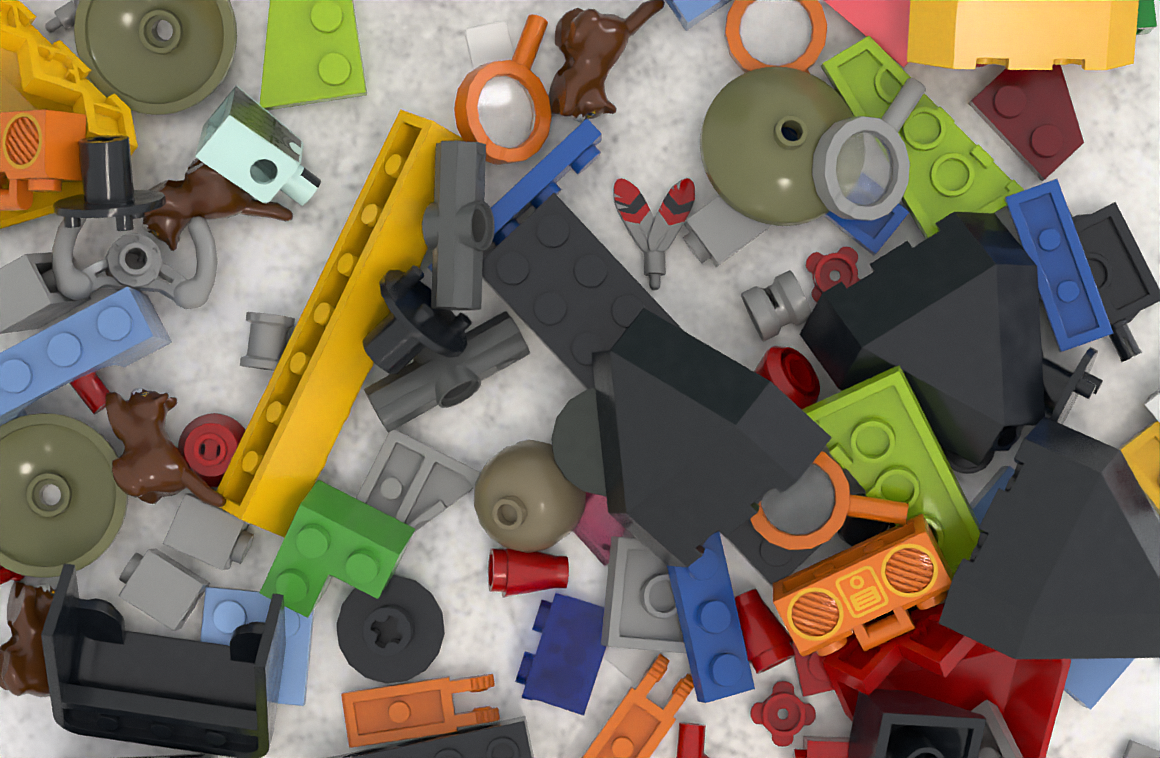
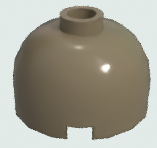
[473,439,586,553]

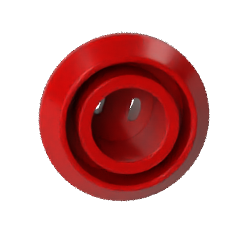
[754,346,820,410]
[178,413,245,487]

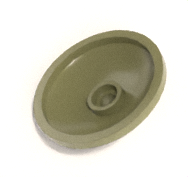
[74,0,237,115]
[700,67,862,226]
[0,413,128,578]

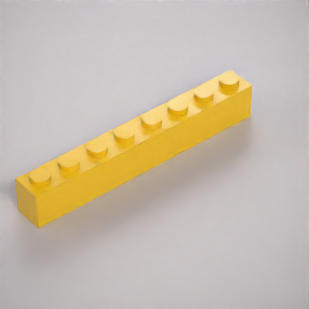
[217,109,463,538]

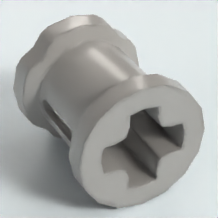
[240,312,295,371]

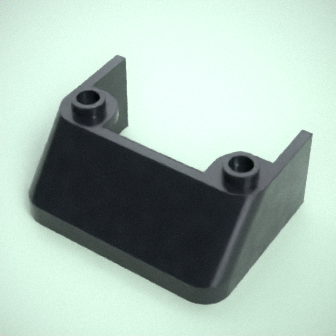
[41,564,286,758]

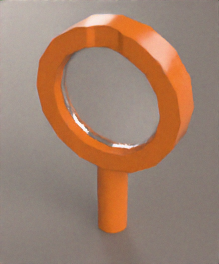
[724,0,827,74]
[454,14,552,165]
[750,451,909,550]

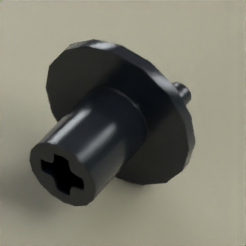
[53,135,166,231]
[362,265,472,375]
[1042,347,1103,424]
[336,575,445,683]

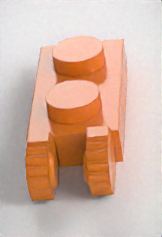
[581,654,694,758]
[341,674,500,748]

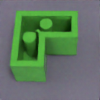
[259,480,416,618]

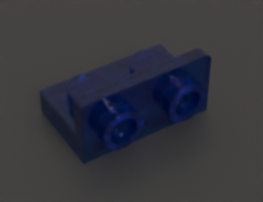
[515,591,606,716]

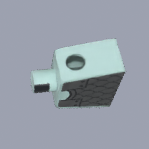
[195,85,321,206]

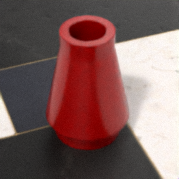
[488,546,569,598]
[735,589,796,674]

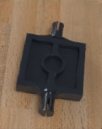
[1039,202,1160,362]

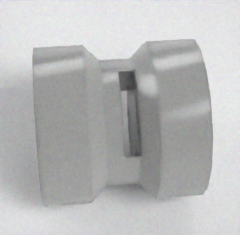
[741,270,812,342]

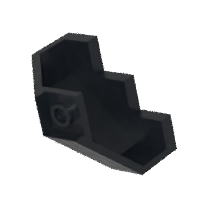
[799,212,1045,466]
[592,308,832,567]
[939,417,1160,659]

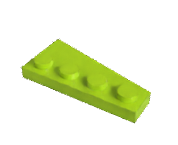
[260,0,367,111]
[821,36,1024,239]
[802,365,981,577]

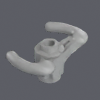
[52,216,218,309]

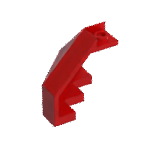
[822,603,1071,758]

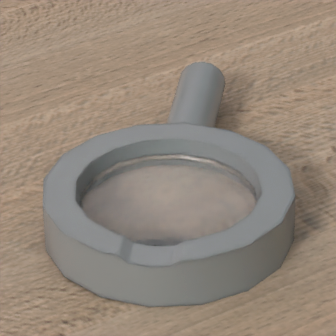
[812,78,926,221]

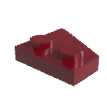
[968,64,1084,181]

